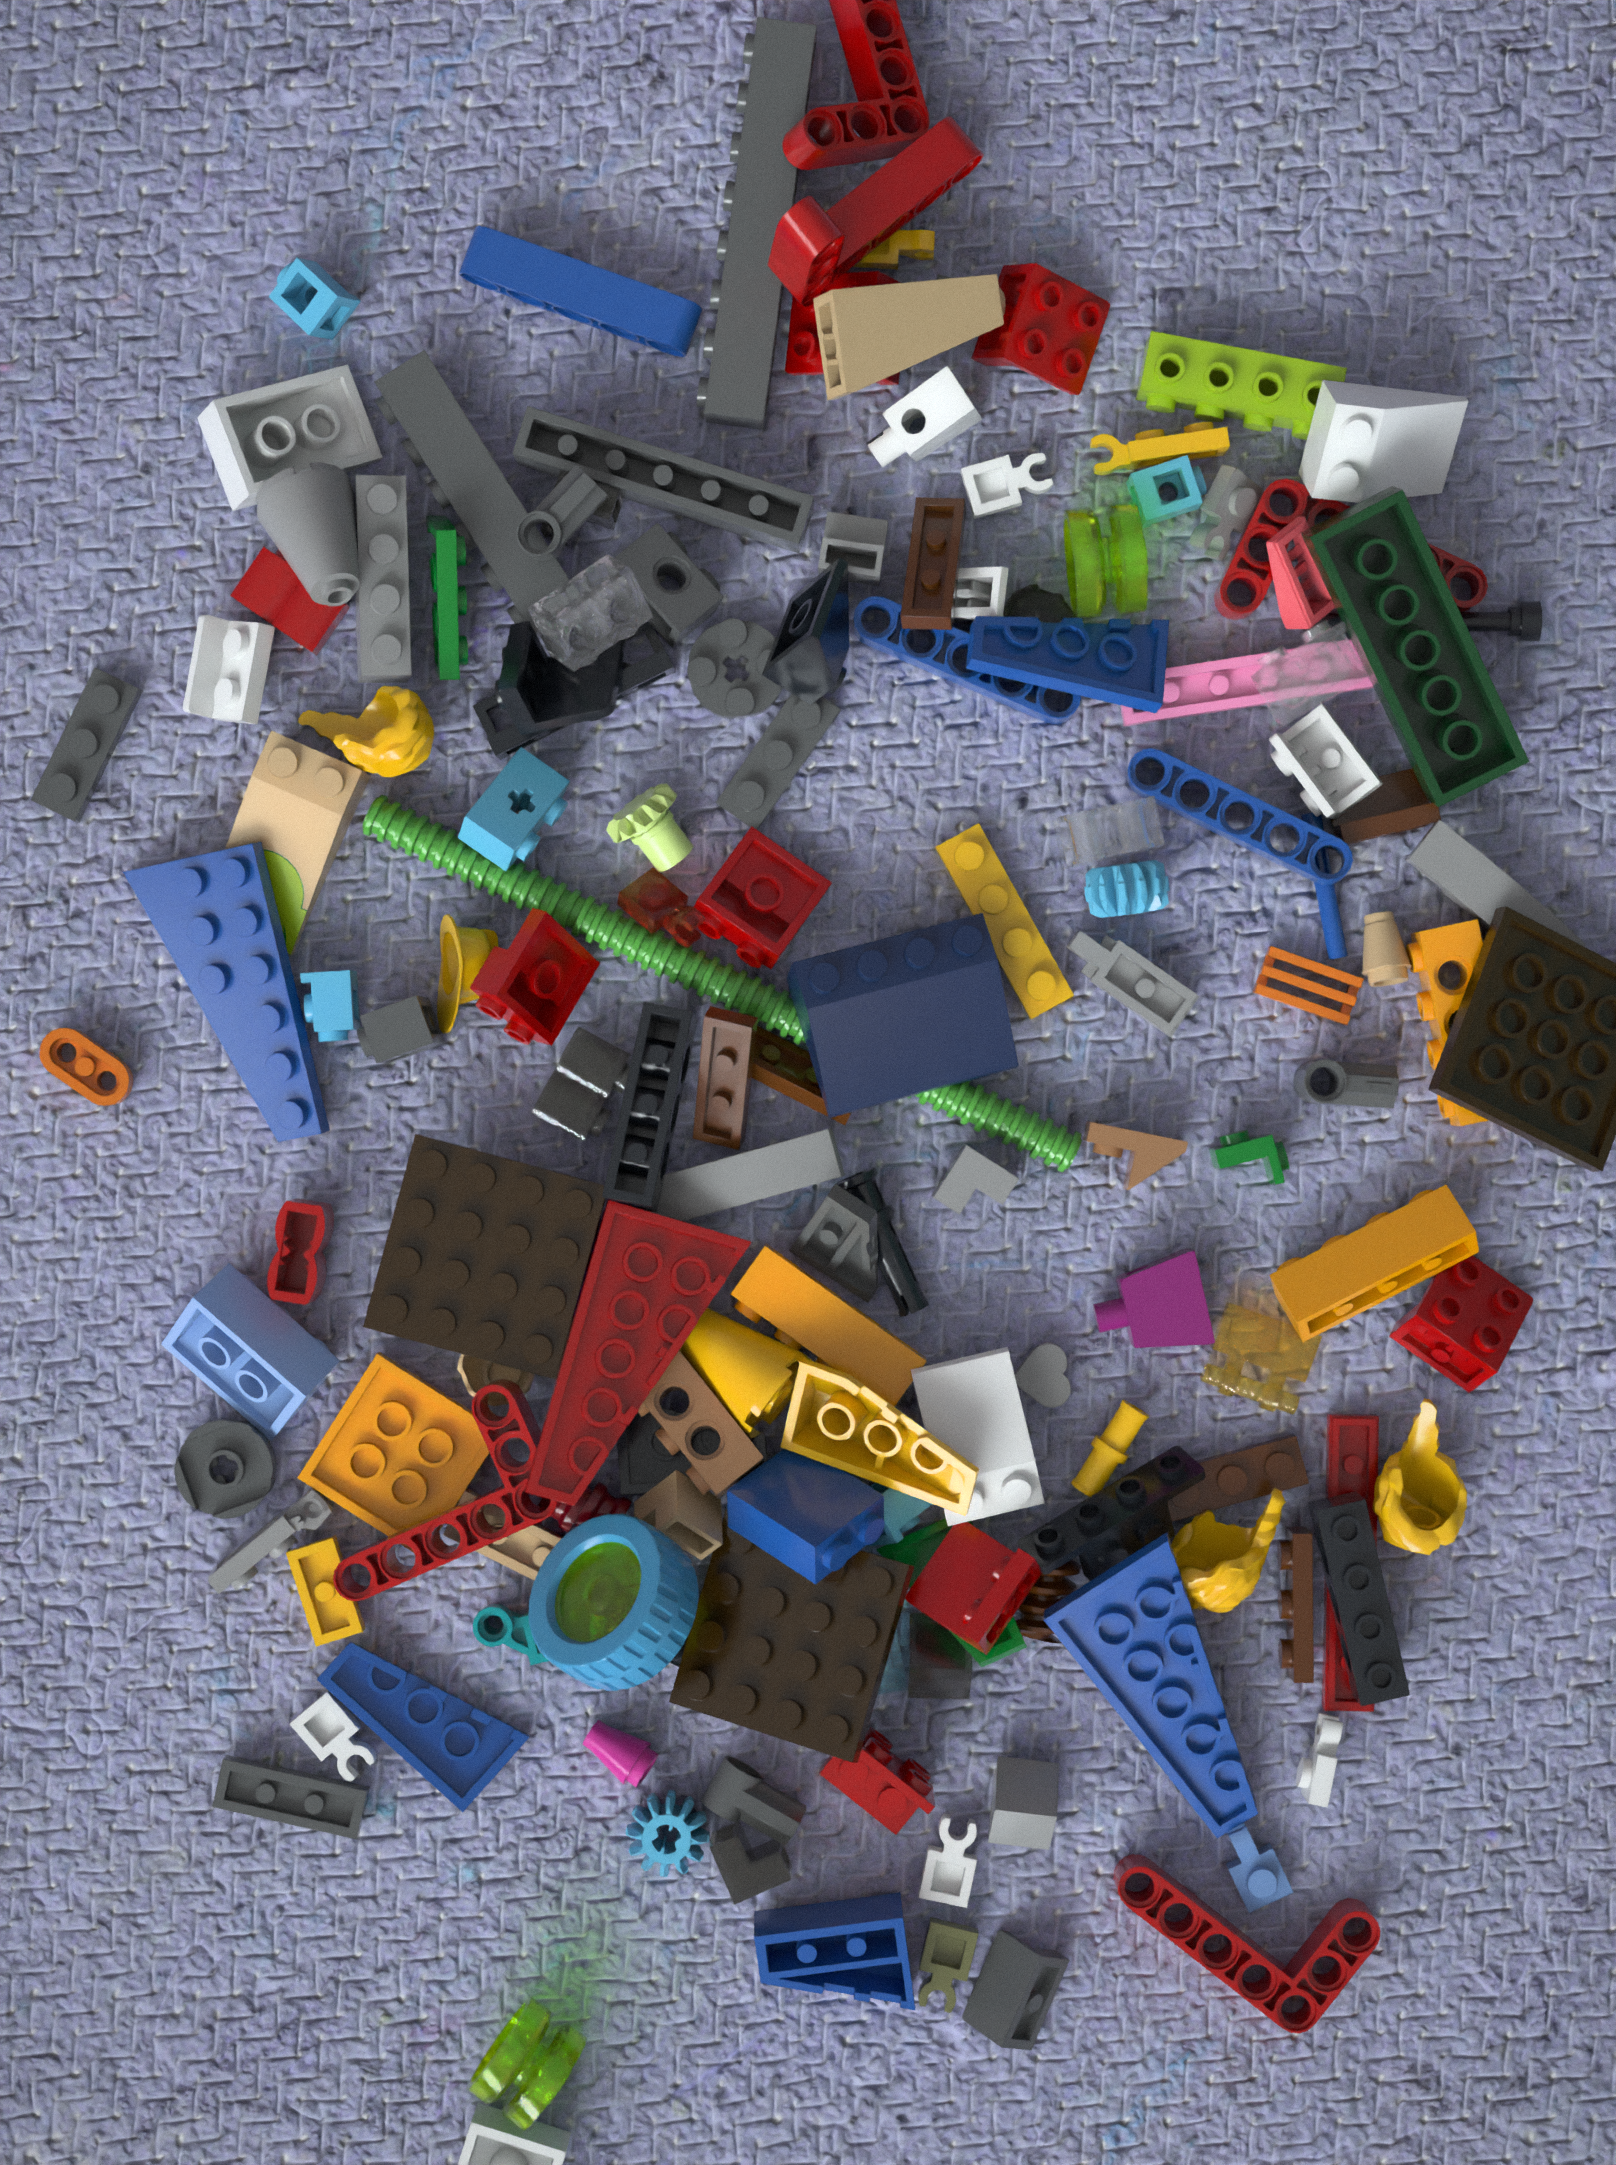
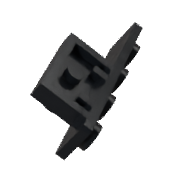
[1017,1446,1206,1581]

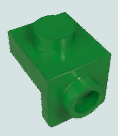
[1209,1130,1289,1185]

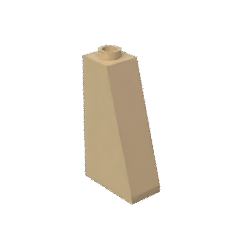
[813,274,1006,400]

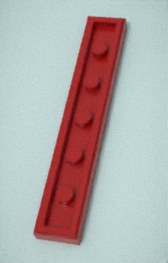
[1322,1414,1379,1712]

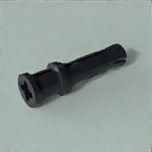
[836,1167,929,1317]

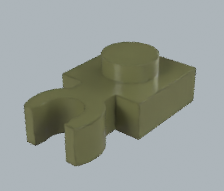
[918,1917,979,2013]

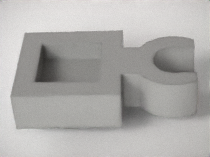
[1190,464,1263,561]

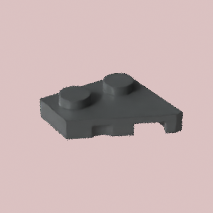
[789,1184,878,1303]

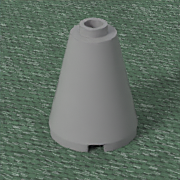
[256,462,360,606]

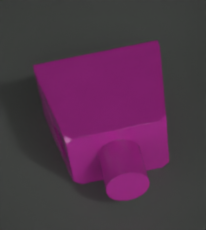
[1093,1248,1215,1348]

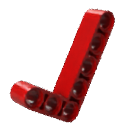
[782,0,930,170]
[768,116,984,304]
[1214,478,1488,620]
[333,1379,562,1602]
[1113,1854,1380,2033]

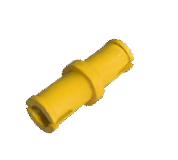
[1071,1400,1149,1497]

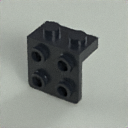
[495,621,624,735]

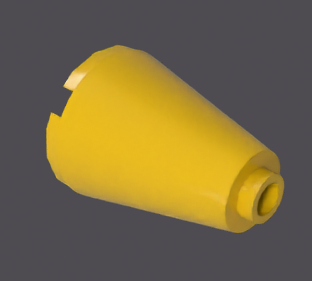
[679,1308,812,1438]

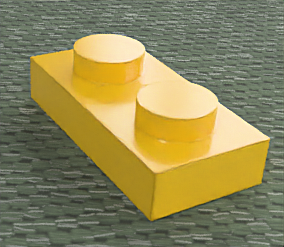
[286,1535,366,1647]

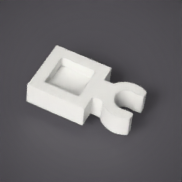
[960,453,1053,519]
[290,1690,377,1782]
[1296,1713,1343,1808]
[918,1813,977,1908]

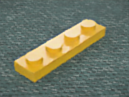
[935,823,1074,1020]

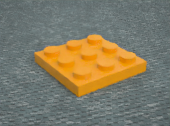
[298,1352,490,1553]

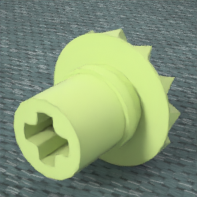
[606,784,694,872]

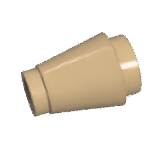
[1362,911,1412,987]

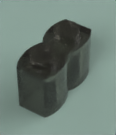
[531,1026,632,1142]

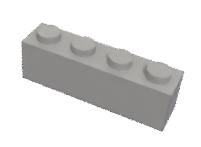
[353,475,412,683]

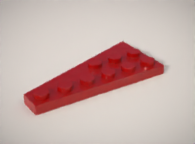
[524,1200,752,1506]

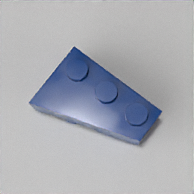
[754,1892,915,2010]

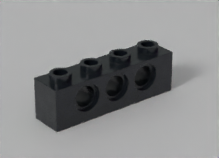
[602,1002,698,1212]
[1308,1491,1410,1706]

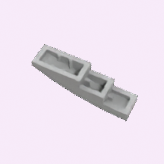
[1406,820,1586,946]
[645,1128,845,1221]

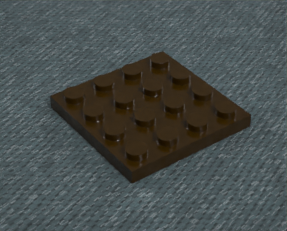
[1428,906,1616,1172]
[363,1134,606,1380]
[669,1509,914,1763]

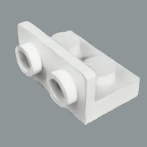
[183,615,275,725]

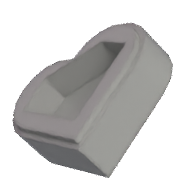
[1014,1342,1071,1408]

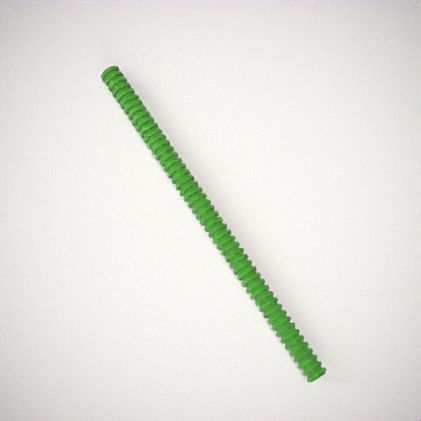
[362,795,1082,1173]

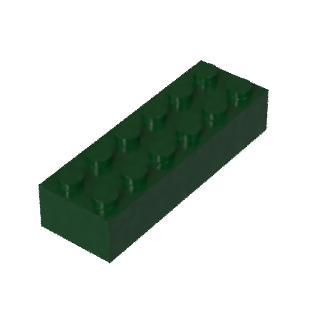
[1301,486,1529,807]

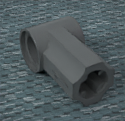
[516,465,609,561]
[1293,1059,1399,1109]
[700,1756,806,1846]

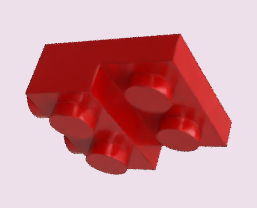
[691,826,832,969]
[469,908,600,1046]

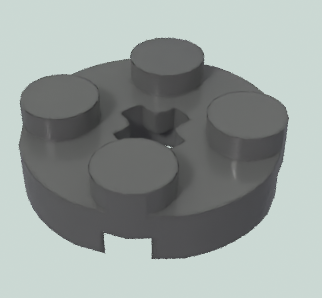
[687,618,783,719]
[174,1418,276,1519]

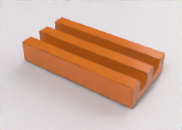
[1252,946,1364,1025]

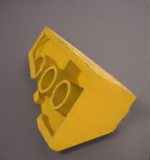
[780,1358,980,1516]

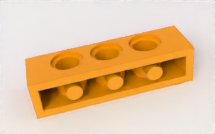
[1406,919,1488,1126]

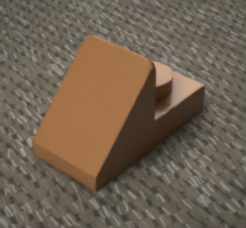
[1083,1121,1188,1190]

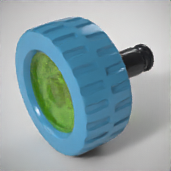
[528,1514,699,1691]

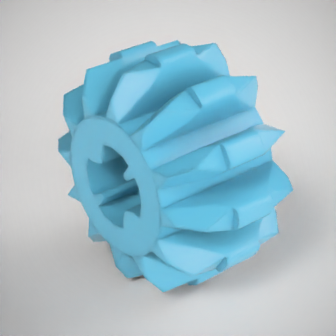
[1084,860,1170,918]
[626,1790,710,1878]

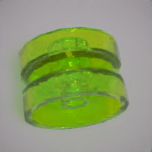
[1063,501,1148,619]
[466,1997,587,2131]

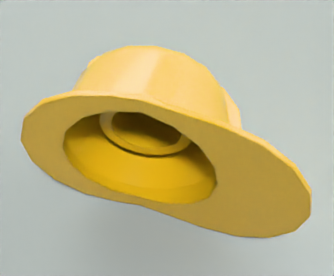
[437,914,498,1034]

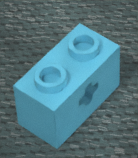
[458,747,570,872]

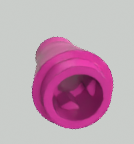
[582,1720,659,1788]

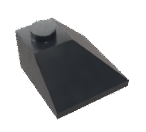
[762,557,850,705]

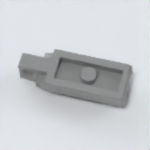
[1066,930,1200,1037]
[208,1488,334,1594]

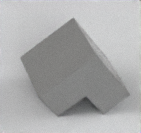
[818,511,888,586]
[932,1144,1019,1215]
[988,1756,1059,1850]

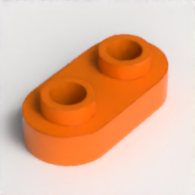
[39,1028,133,1106]

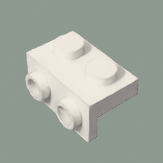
[1269,704,1383,820]

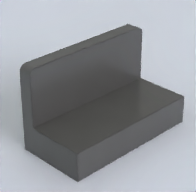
[962,1930,1070,2050]

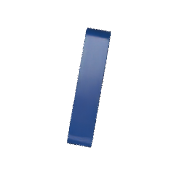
[459,226,703,357]
[853,596,1081,724]
[1127,748,1353,885]

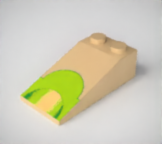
[225,731,371,955]

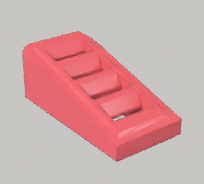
[1266,516,1336,629]

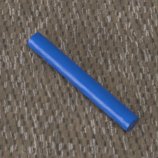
[1301,812,1348,960]

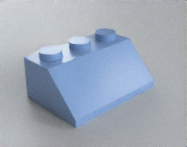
[161,1263,340,1441]

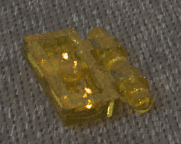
[1200,1302,1322,1415]

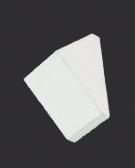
[953,566,1009,625]

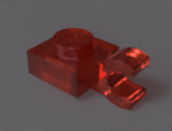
[617,867,705,948]

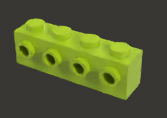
[1135,331,1347,440]

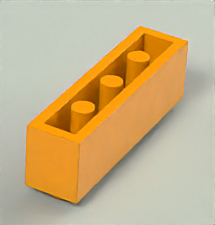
[1269,1185,1479,1342]
[731,1243,927,1407]

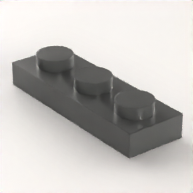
[31,667,143,823]
[716,694,841,830]
[212,1755,370,1839]

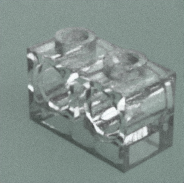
[527,554,653,672]
[1052,796,1165,870]

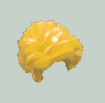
[298,686,435,777]
[1372,1398,1467,1555]
[1171,1488,1285,1613]

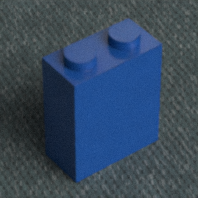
[727,1449,885,1584]

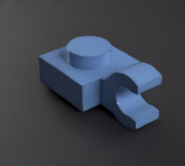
[1226,1823,1293,1913]

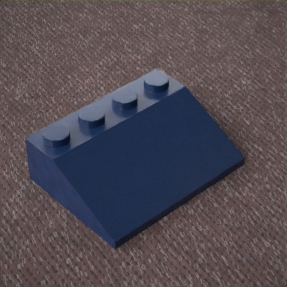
[786,913,1019,1118]

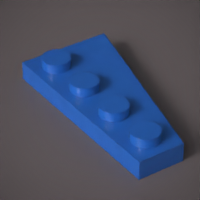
[966,616,1169,713]
[316,1641,530,1812]

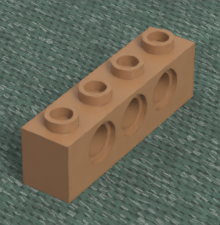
[638,1351,765,1499]

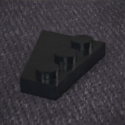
[617,1408,768,1495]

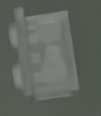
[1250,620,1369,728]

